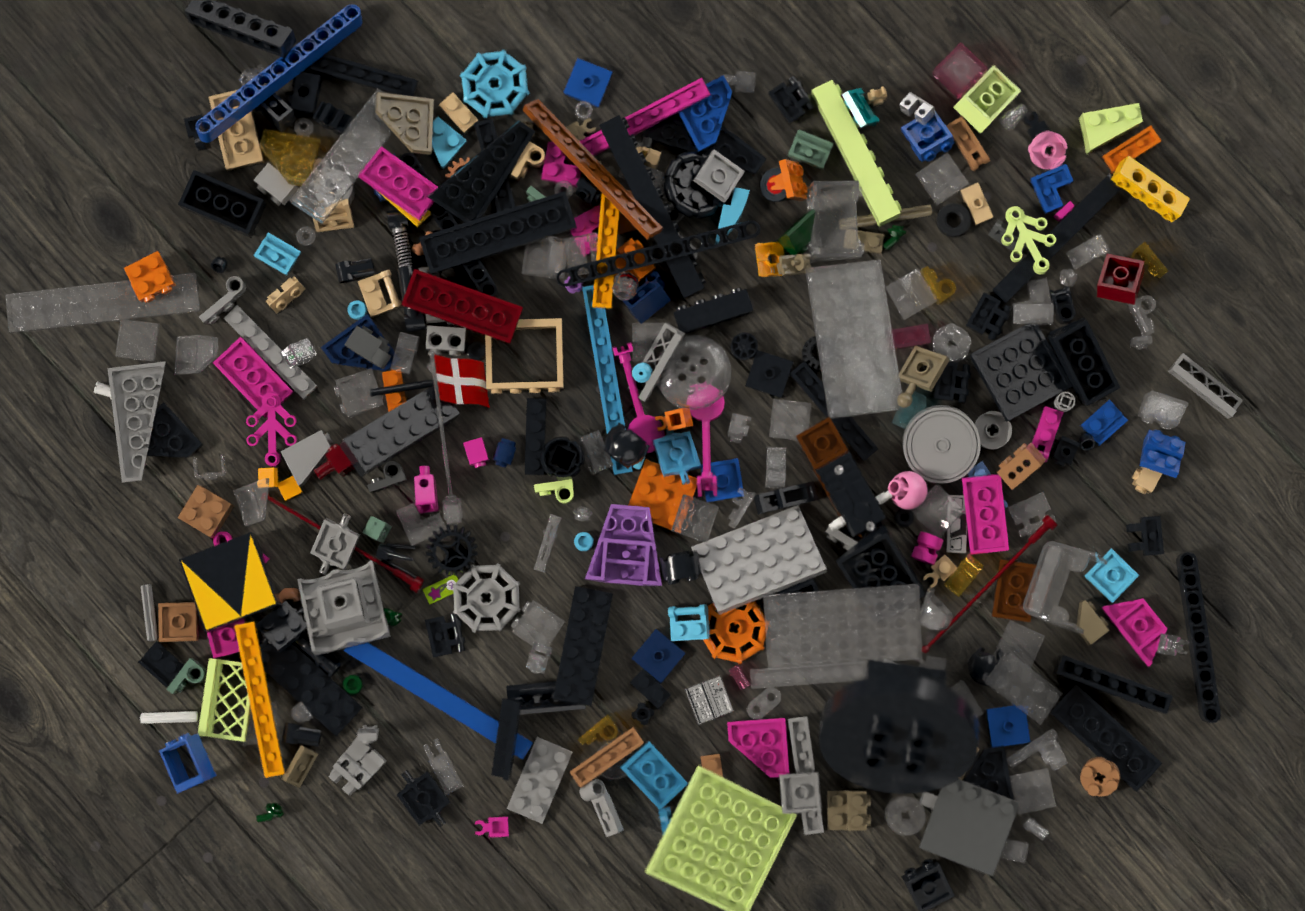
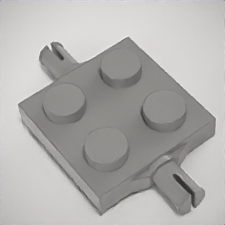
[310,514,360,575]

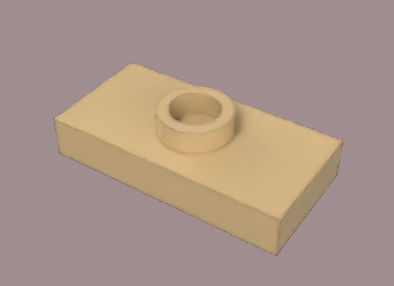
[960,183,993,226]

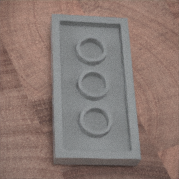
[507,737,573,824]

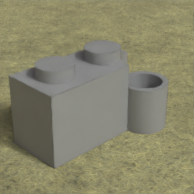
[254,163,307,207]

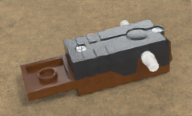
[795,417,893,538]

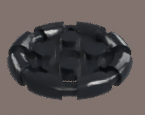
[663,151,724,219]

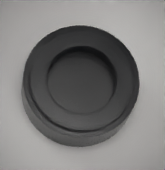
[467,341,486,361]

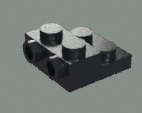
[901,859,955,911]

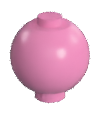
[888,471,928,510]

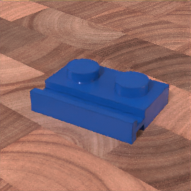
[1080,399,1128,446]

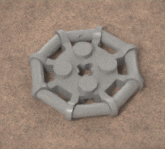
[452,563,521,633]

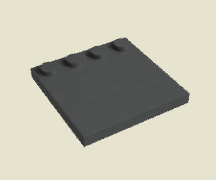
[919,779,1020,876]

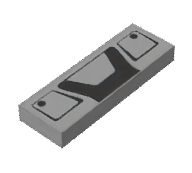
[946,495,967,553]

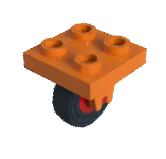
[760,159,808,202]

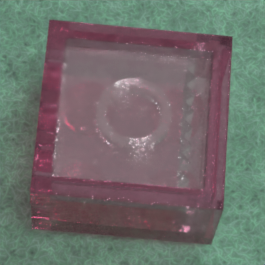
[932,42,988,100]

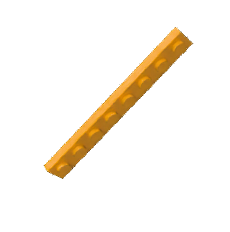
[235,621,285,778]

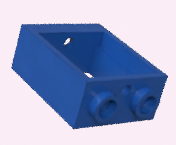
[159,733,216,793]

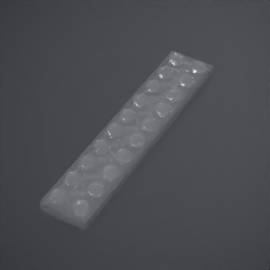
[5,273,200,333]

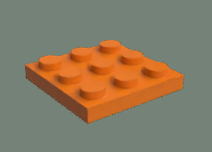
[628,459,697,533]

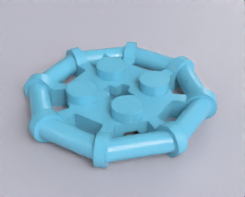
[460,50,530,118]

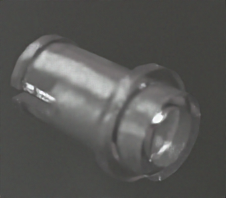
[1023,817,1049,840]

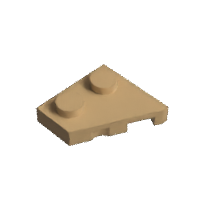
[313,199,354,232]

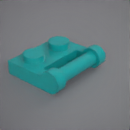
[842,88,880,128]

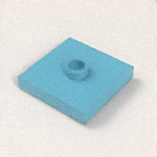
[1084,548,1139,603]

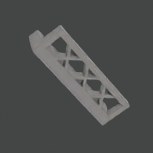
[628,322,685,402]
[1168,353,1243,419]

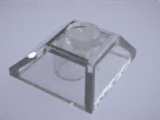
[174,335,218,375]

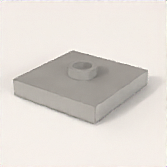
[693,150,745,202]
[779,772,822,814]

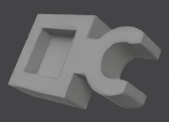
[357,725,379,744]

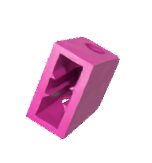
[414,466,439,513]

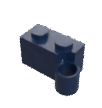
[623,271,671,324]

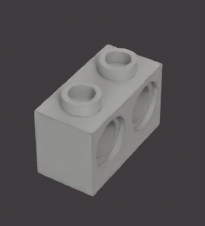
[426,326,467,356]

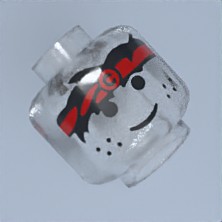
[612,272,638,301]

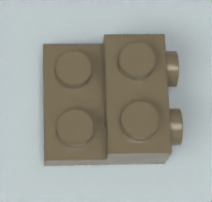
[827,791,871,831]

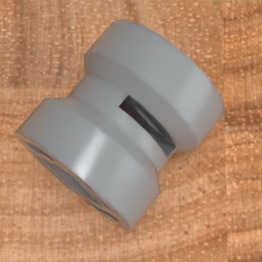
[1053,392,1075,412]

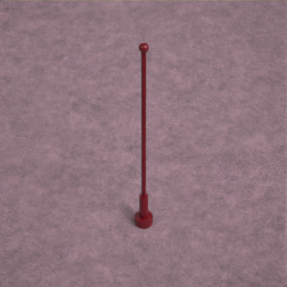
[262,492,424,593]
[922,515,1058,653]

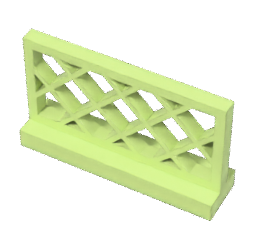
[198,658,251,742]

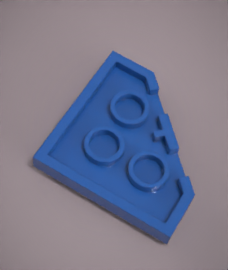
[678,75,732,152]

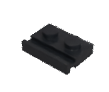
[138,641,184,688]

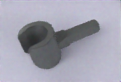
[637,137,653,148]

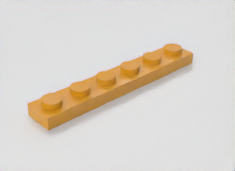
[592,193,620,309]

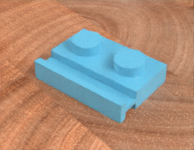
[254,233,301,276]

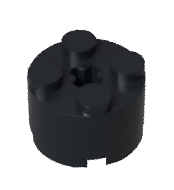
[659,550,702,584]

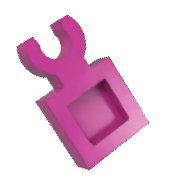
[475,817,509,837]

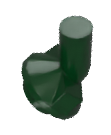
[883,225,907,250]
[384,608,403,627]
[256,803,284,823]

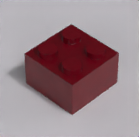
[1097,253,1145,305]

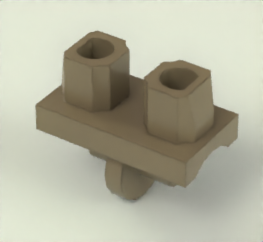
[777,254,813,276]

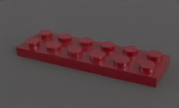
[401,269,523,344]

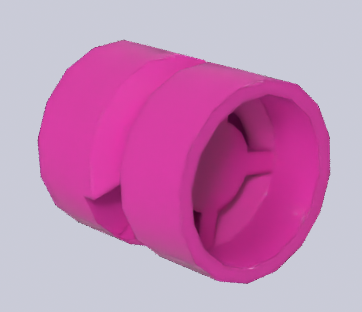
[911,531,944,565]

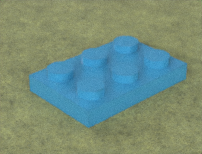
[620,741,688,809]

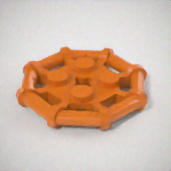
[703,600,770,664]

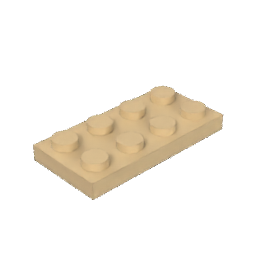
[209,90,264,171]

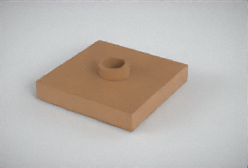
[158,602,199,642]

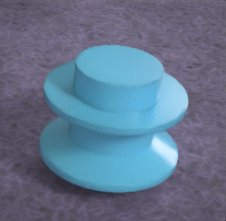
[632,362,653,383]

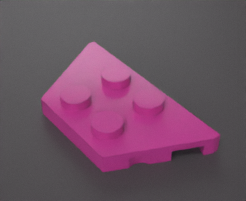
[1101,598,1167,667]

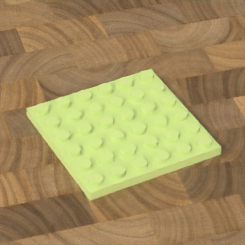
[645,765,797,911]

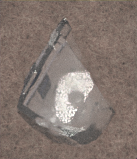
[920,587,953,630]

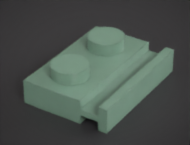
[788,129,834,170]

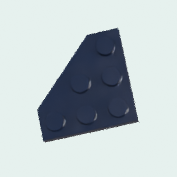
[321,314,401,372]

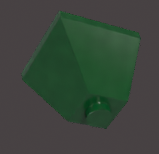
[777,209,816,255]

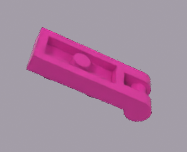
[1032,406,1063,463]

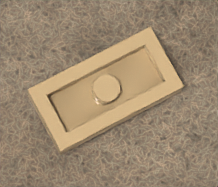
[439,93,479,134]

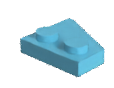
[432,117,467,169]

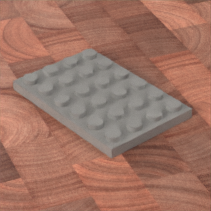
[691,505,827,615]

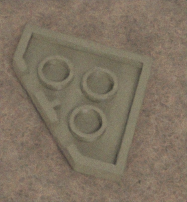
[375,92,434,155]

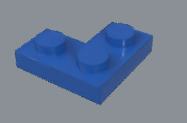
[1030,164,1073,214]

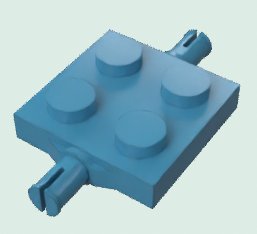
[653,428,701,485]

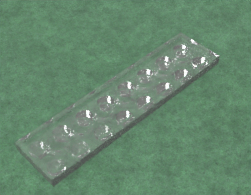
[290,89,393,224]

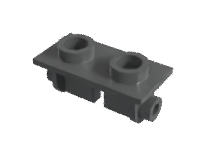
[988,219,1026,256]

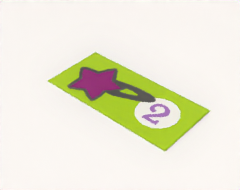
[422,575,458,605]

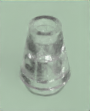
[999,104,1028,130]

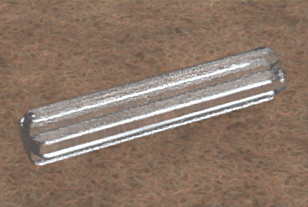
[1007,729,1058,767]

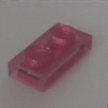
[889,324,931,349]

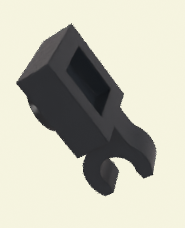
[184,114,207,151]

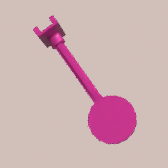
[612,342,665,453]
[686,385,725,497]

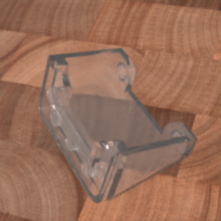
[807,181,864,262]

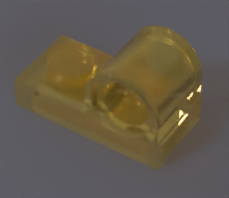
[1128,241,1168,278]
[919,266,956,305]
[944,553,984,597]
[578,714,618,745]

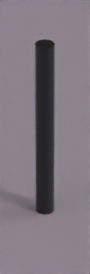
[370,379,436,397]

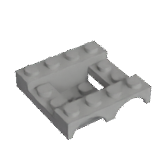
[297,560,391,656]

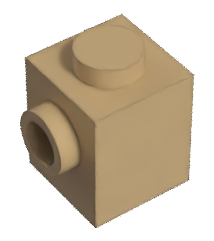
[1132,467,1162,494]

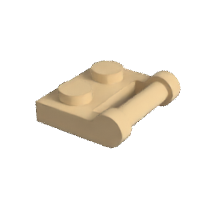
[358,270,402,318]

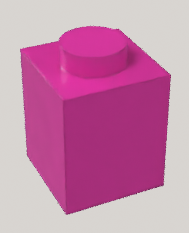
[463,437,489,468]

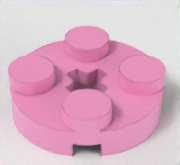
[1028,131,1067,170]

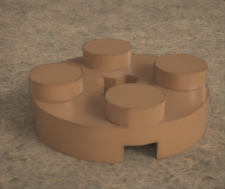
[1080,757,1120,797]

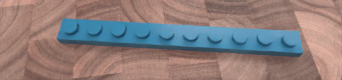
[582,285,633,475]

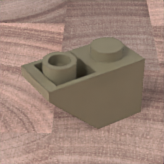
[1076,600,1109,645]

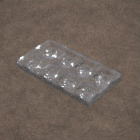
[985,651,1062,725]

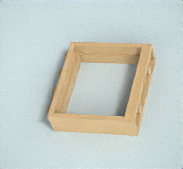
[485,318,564,394]

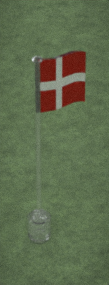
[428,351,489,525]

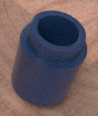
[493,438,516,468]

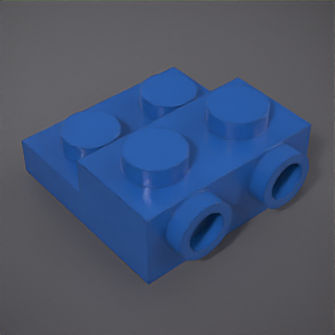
[901,111,954,162]
[1139,430,1186,478]

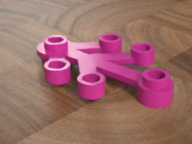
[246,392,297,467]

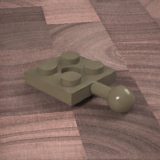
[897,346,949,408]

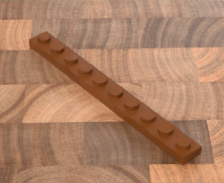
[523,99,663,240]

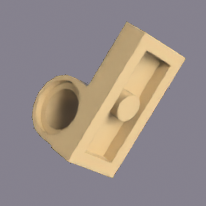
[511,141,545,181]

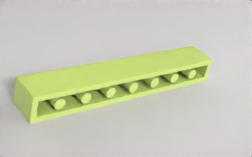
[811,80,902,227]

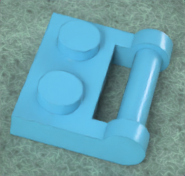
[668,604,710,641]

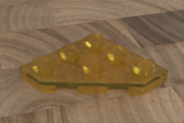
[260,129,321,187]

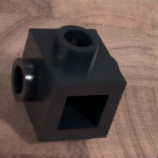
[575,176,602,205]

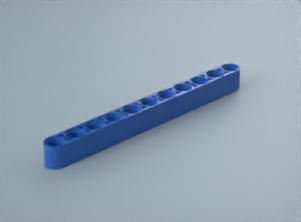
[195,4,362,143]
[344,642,533,759]

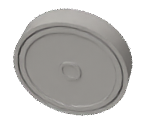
[902,405,981,483]

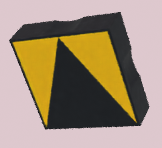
[179,532,282,633]

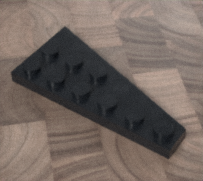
[642,113,767,175]

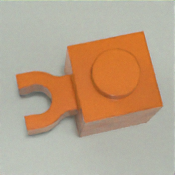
[655,407,693,431]

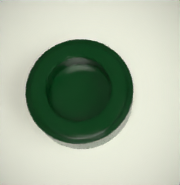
[343,675,363,694]

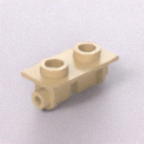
[266,276,305,314]

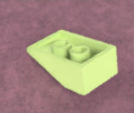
[953,65,1021,133]

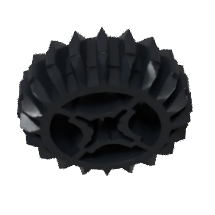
[426,524,478,576]

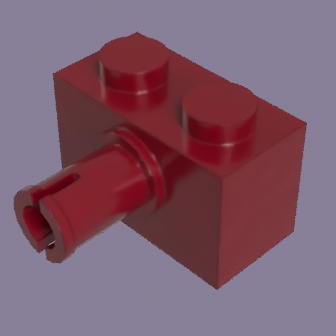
[314,443,355,480]

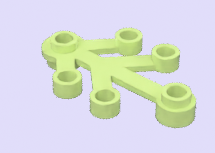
[1001,206,1056,274]

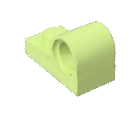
[534,479,574,504]

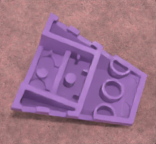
[585,504,662,586]

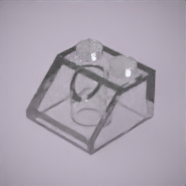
[521,236,569,279]
[1137,390,1188,430]

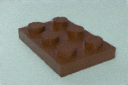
[991,559,1039,623]

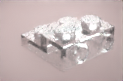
[333,368,384,418]
[511,600,566,653]

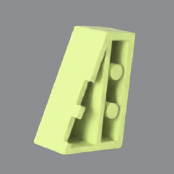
[1079,103,1143,155]

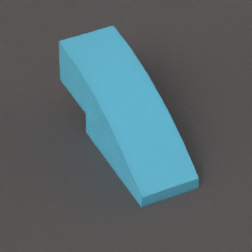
[715,187,750,244]

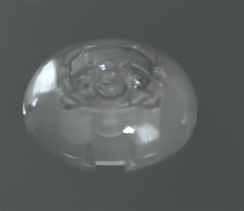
[657,334,731,410]

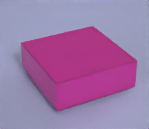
[1054,201,1075,222]

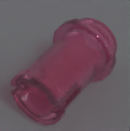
[729,664,750,690]

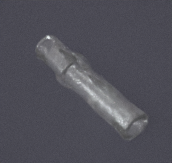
[533,514,562,573]

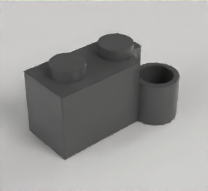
[344,325,391,369]

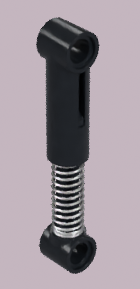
[387,210,426,332]

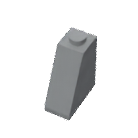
[281,430,333,487]

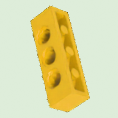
[1111,156,1190,222]

